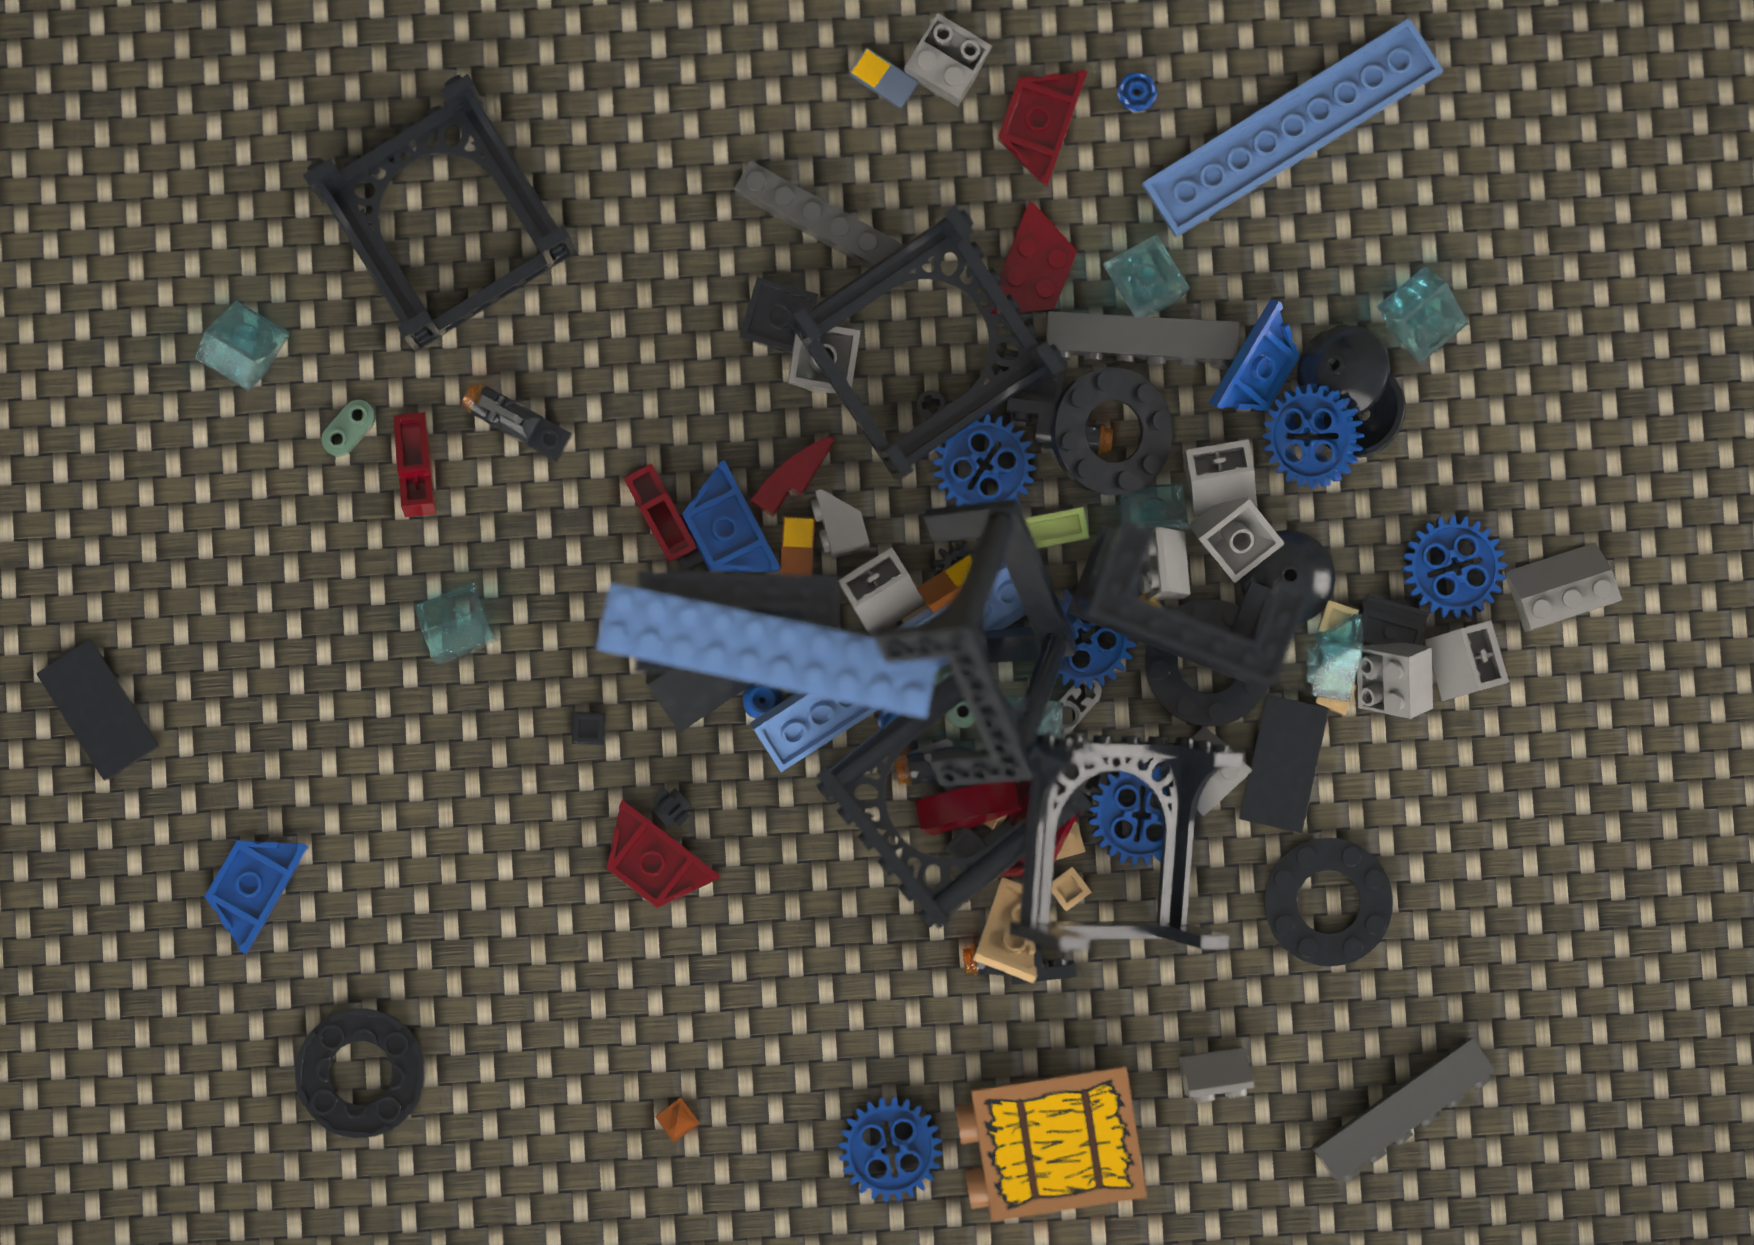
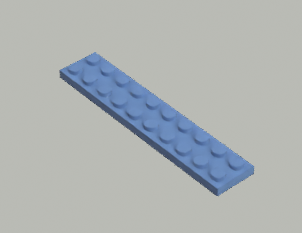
[1142,18,1443,238]
[750,560,1026,772]
[597,584,938,719]

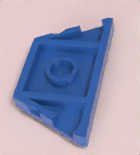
[1209,299,1300,411]
[681,460,781,573]
[204,840,309,954]

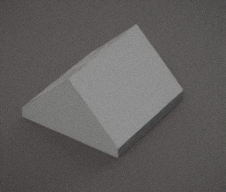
[788,326,860,393]

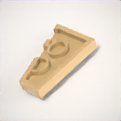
[973,877,1037,983]

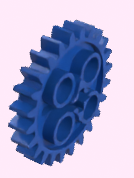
[1262,384,1364,488]
[933,414,1036,506]
[1402,515,1507,620]
[1057,589,1136,690]
[1088,762,1169,866]
[838,1096,943,1202]

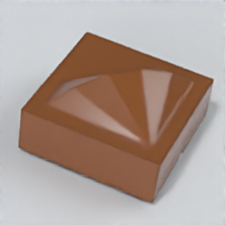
[655,1097,700,1143]

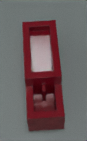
[393,412,437,517]
[751,436,834,517]
[623,463,697,563]
[916,780,1023,836]

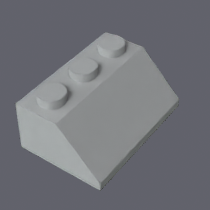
[1504,542,1622,632]

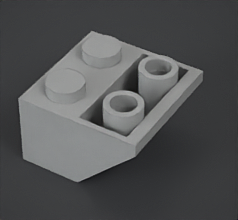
[904,13,992,107]
[1183,439,1257,517]
[811,489,869,559]
[1139,528,1191,601]
[839,547,925,638]
[1424,620,1509,701]
[1356,642,1433,719]
[1179,1047,1254,1103]

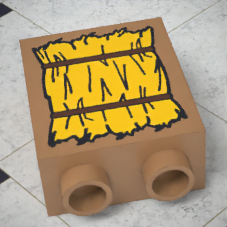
[955,1065,1147,1222]

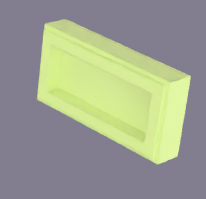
[1025,507,1089,549]

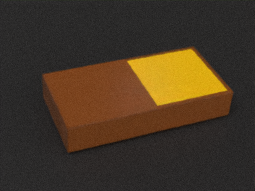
[780,516,815,575]
[916,554,972,613]

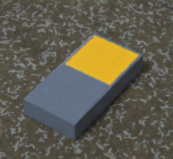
[849,47,919,110]

